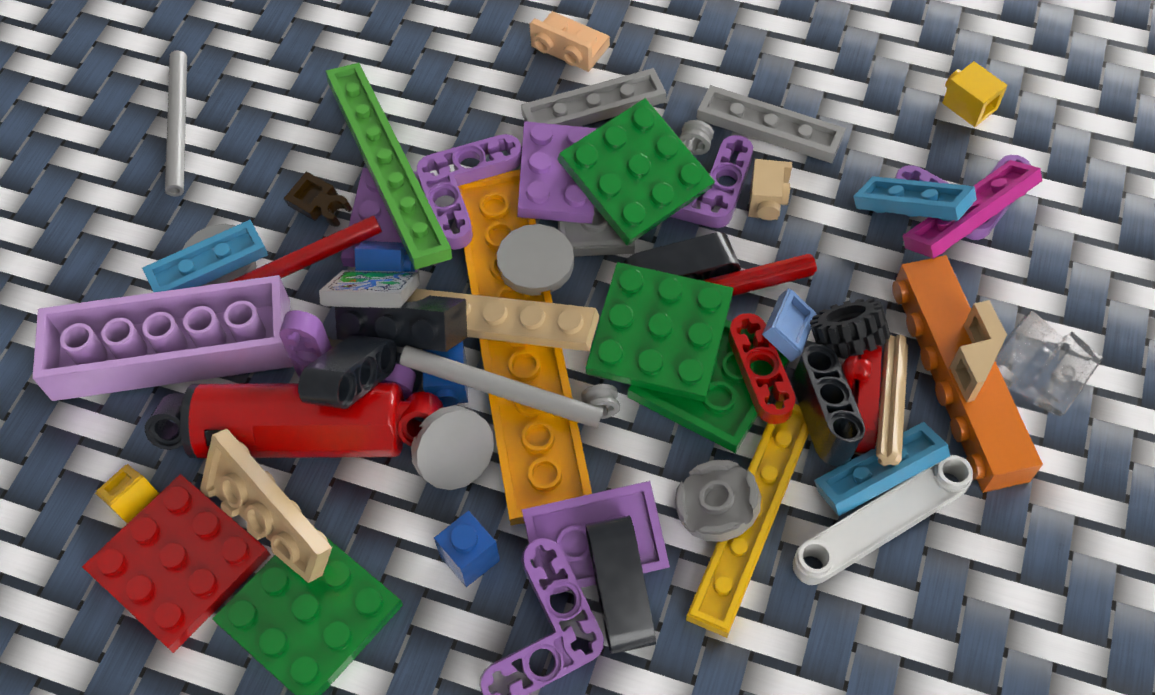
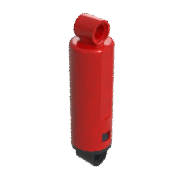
[145,382,444,458]

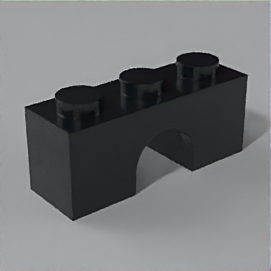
[335,295,467,352]

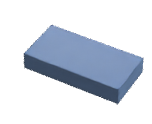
[762,288,817,362]

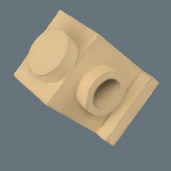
[748,159,792,220]

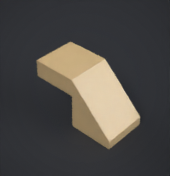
[950,300,1007,403]

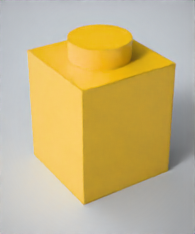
[942,61,1008,127]

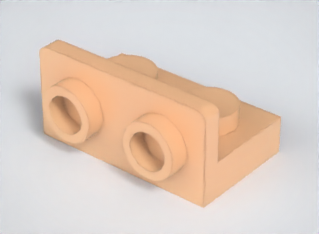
[530,11,610,72]

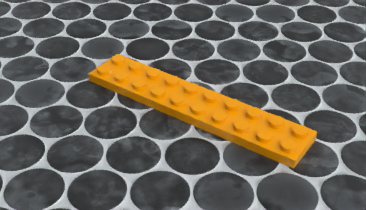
[458,170,592,526]

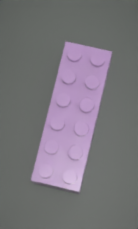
[33,275,293,401]

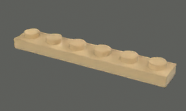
[406,289,599,352]

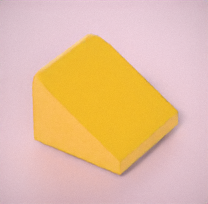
[95,464,159,524]

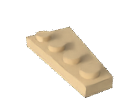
[200,429,332,583]

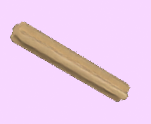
[876,334,908,466]

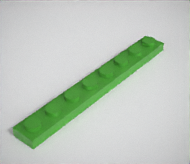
[326,63,452,270]

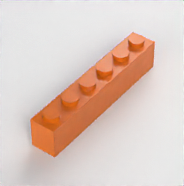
[892,255,1043,493]

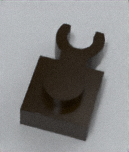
[283,171,353,227]

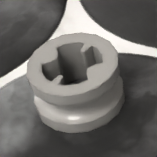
[679,120,714,155]
[581,384,620,419]

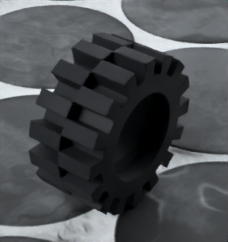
[810,299,890,359]

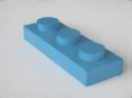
[853,176,977,221]
[142,220,268,292]
[814,422,950,516]

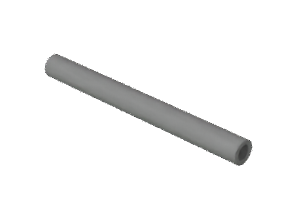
[165,50,187,197]
[400,345,604,429]

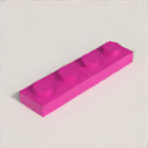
[903,160,1042,259]

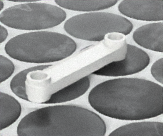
[793,455,973,585]

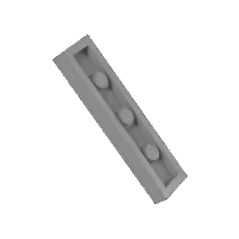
[521,68,666,127]
[697,85,846,163]

